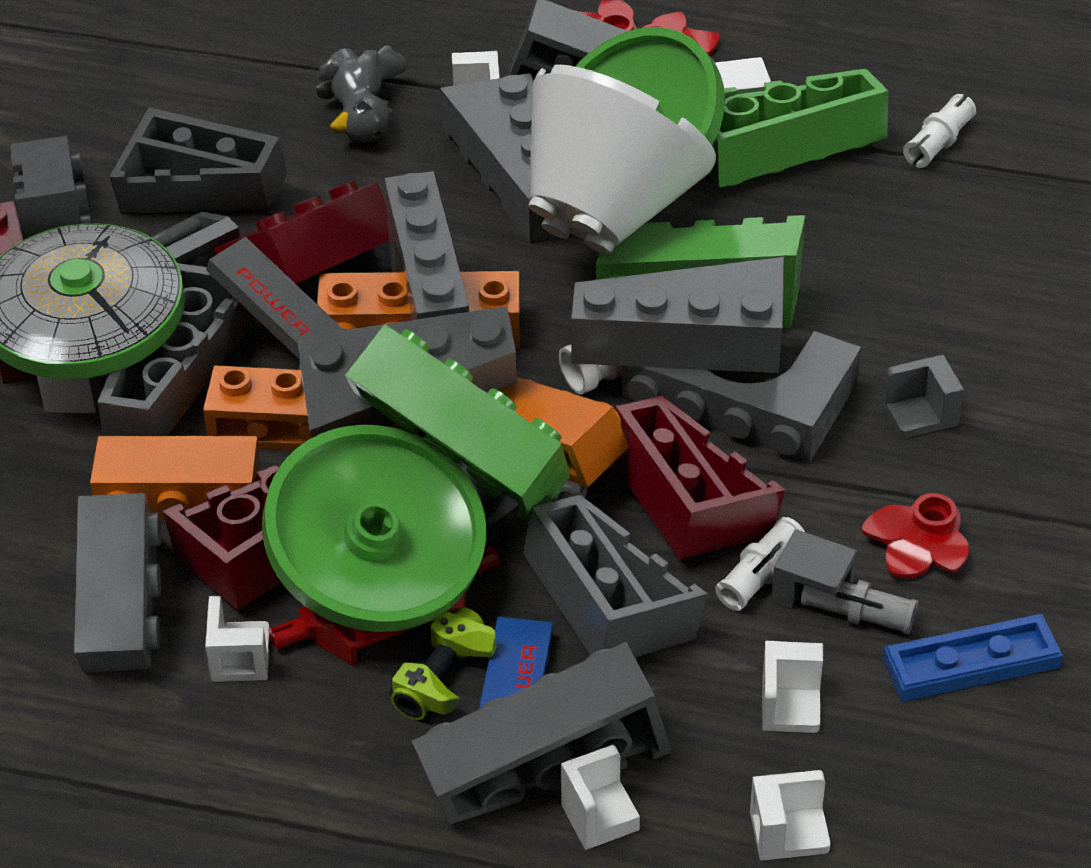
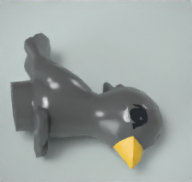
[315,45,406,144]

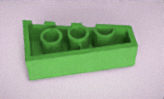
[708,69,888,188]
[596,215,806,328]
[345,324,571,524]

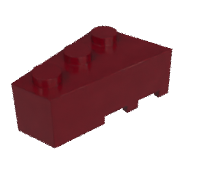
[213,180,389,284]
[613,396,786,560]

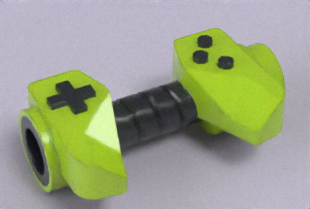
[389,607,497,720]

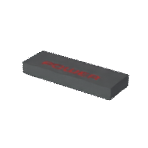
[206,237,344,359]

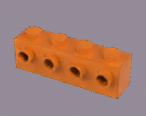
[317,271,520,349]
[203,366,419,450]

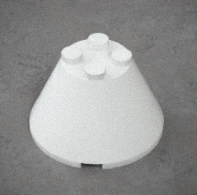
[528,65,716,255]

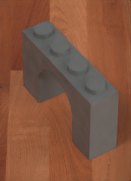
[384,171,469,320]
[622,331,862,463]

